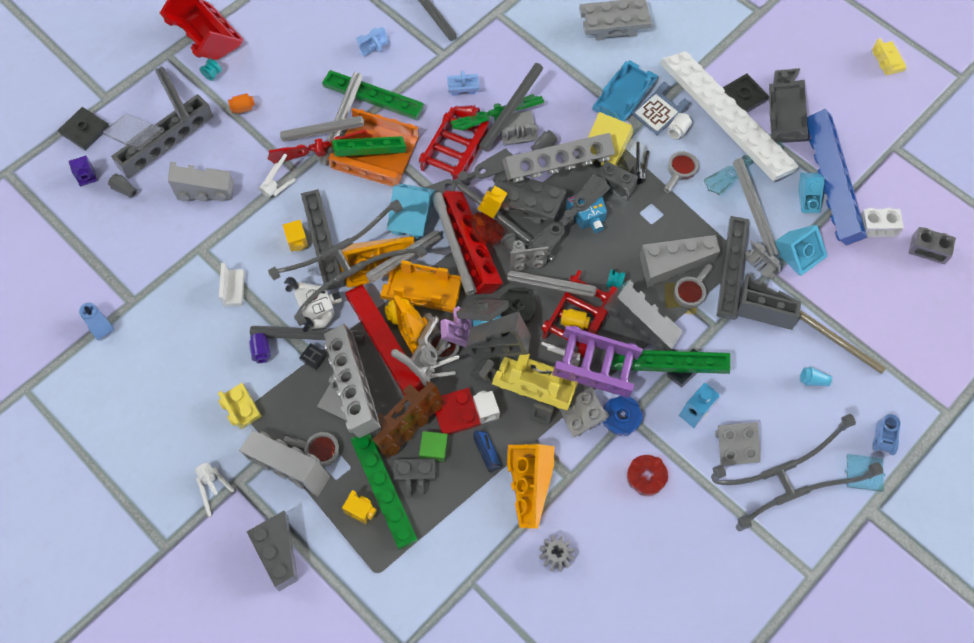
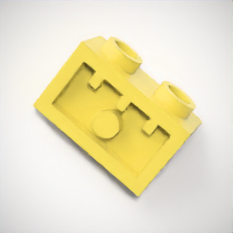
[872,39,907,76]
[218,383,262,429]

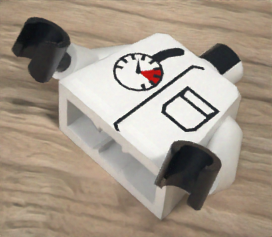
[284,277,342,332]

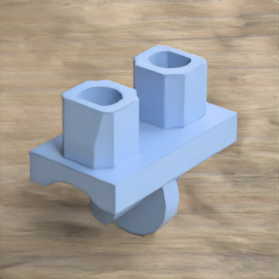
[356,27,389,56]
[447,71,480,96]

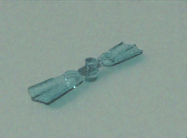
[703,134,784,196]

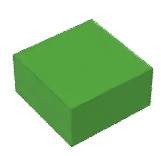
[419,431,448,462]

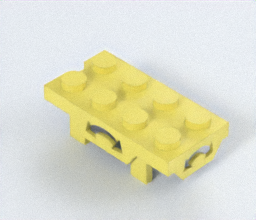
[492,354,578,411]

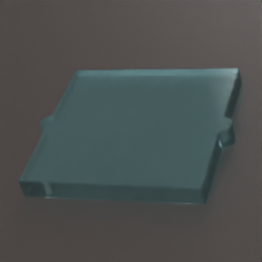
[845,454,886,492]

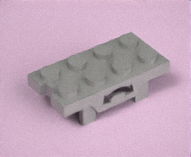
[579,0,652,41]

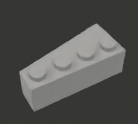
[639,235,720,288]
[239,430,331,497]

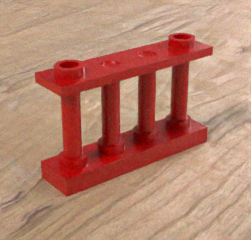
[419,107,489,182]
[541,270,617,358]

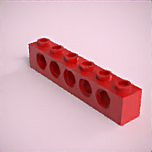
[442,191,503,294]

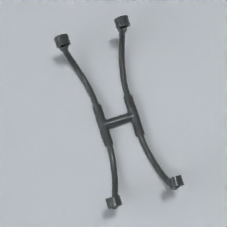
[268,199,427,326]
[711,414,883,531]

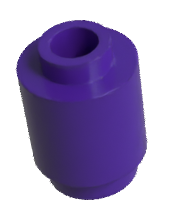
[249,333,271,364]

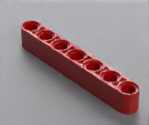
[345,284,424,396]

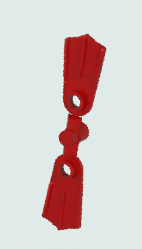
[267,129,372,164]

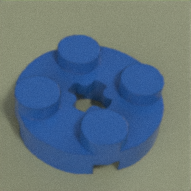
[602,396,643,436]

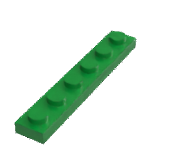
[322,70,424,120]
[610,350,730,374]
[350,433,418,550]

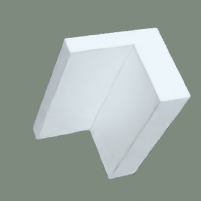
[219,263,245,307]

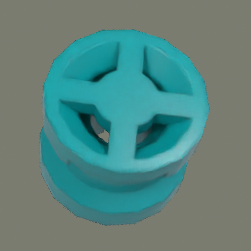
[199,58,222,81]
[606,269,626,288]

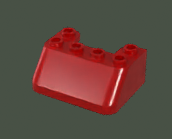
[159,0,244,60]

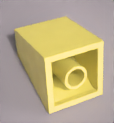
[588,112,633,166]

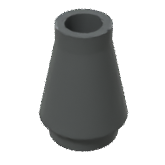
[531,130,557,151]
[108,173,137,198]

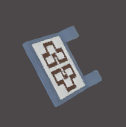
[632,81,690,135]

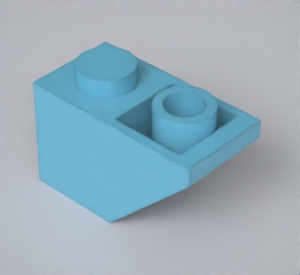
[798,172,825,213]

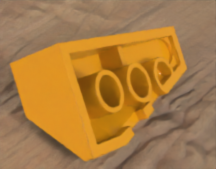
[338,236,414,288]
[393,295,428,355]
[507,444,554,529]

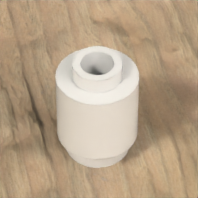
[668,113,692,139]

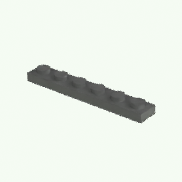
[301,189,344,291]
[716,216,749,320]

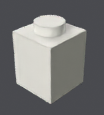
[473,391,500,424]

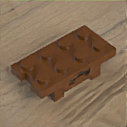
[372,381,444,459]

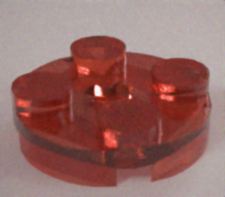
[469,212,504,246]
[626,455,668,496]

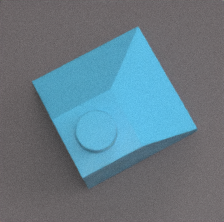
[775,225,828,276]

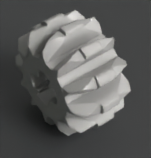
[539,535,575,572]

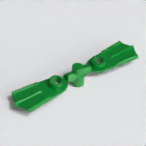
[451,94,544,131]

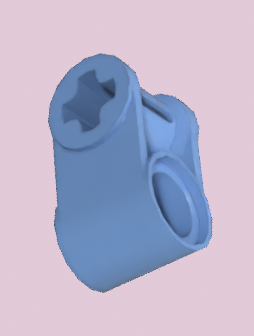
[79,302,115,340]
[872,414,901,455]

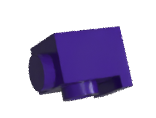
[68,155,98,187]

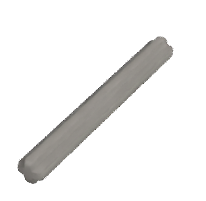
[280,116,364,141]
[366,231,441,282]
[507,270,596,297]

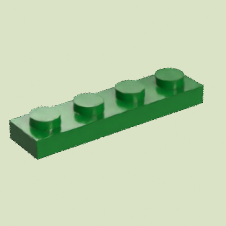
[332,136,406,157]

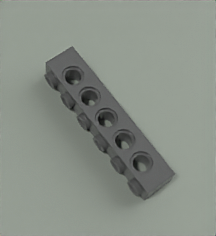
[111,94,213,179]

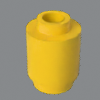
[561,309,590,330]

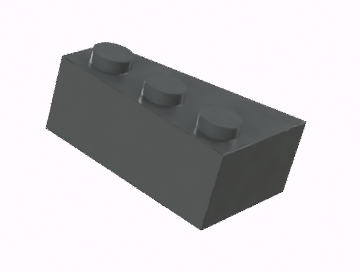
[737,273,801,330]

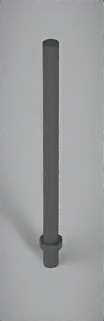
[457,182,555,263]

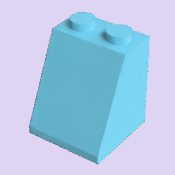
[387,183,436,239]

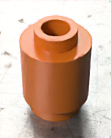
[228,93,255,114]

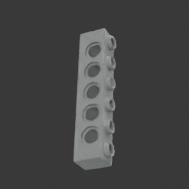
[502,133,615,183]
[324,324,381,438]

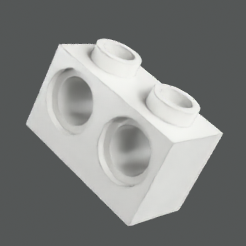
[861,208,904,237]

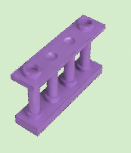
[552,326,643,398]

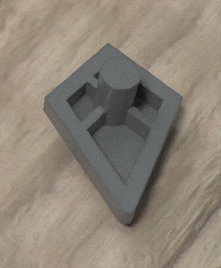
[773,68,800,85]

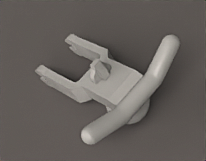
[391,316,448,387]

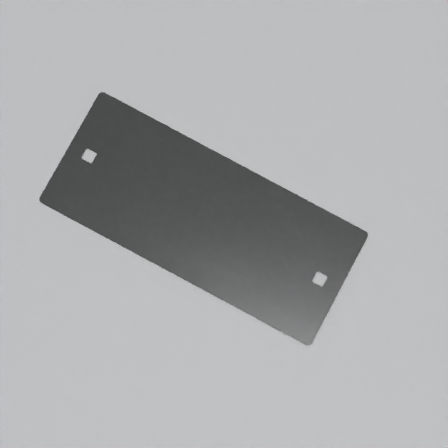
[251,149,744,573]

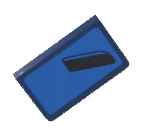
[473,430,503,473]

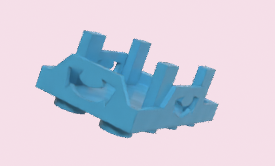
[592,60,658,122]

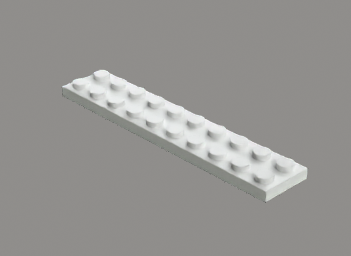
[660,51,799,181]

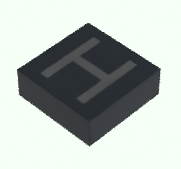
[299,343,327,370]

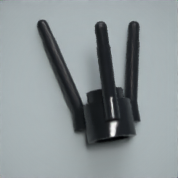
[621,142,650,185]

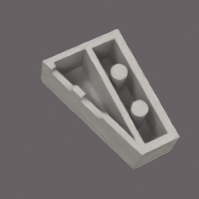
[168,162,234,201]

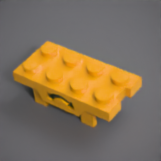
[380,260,462,313]

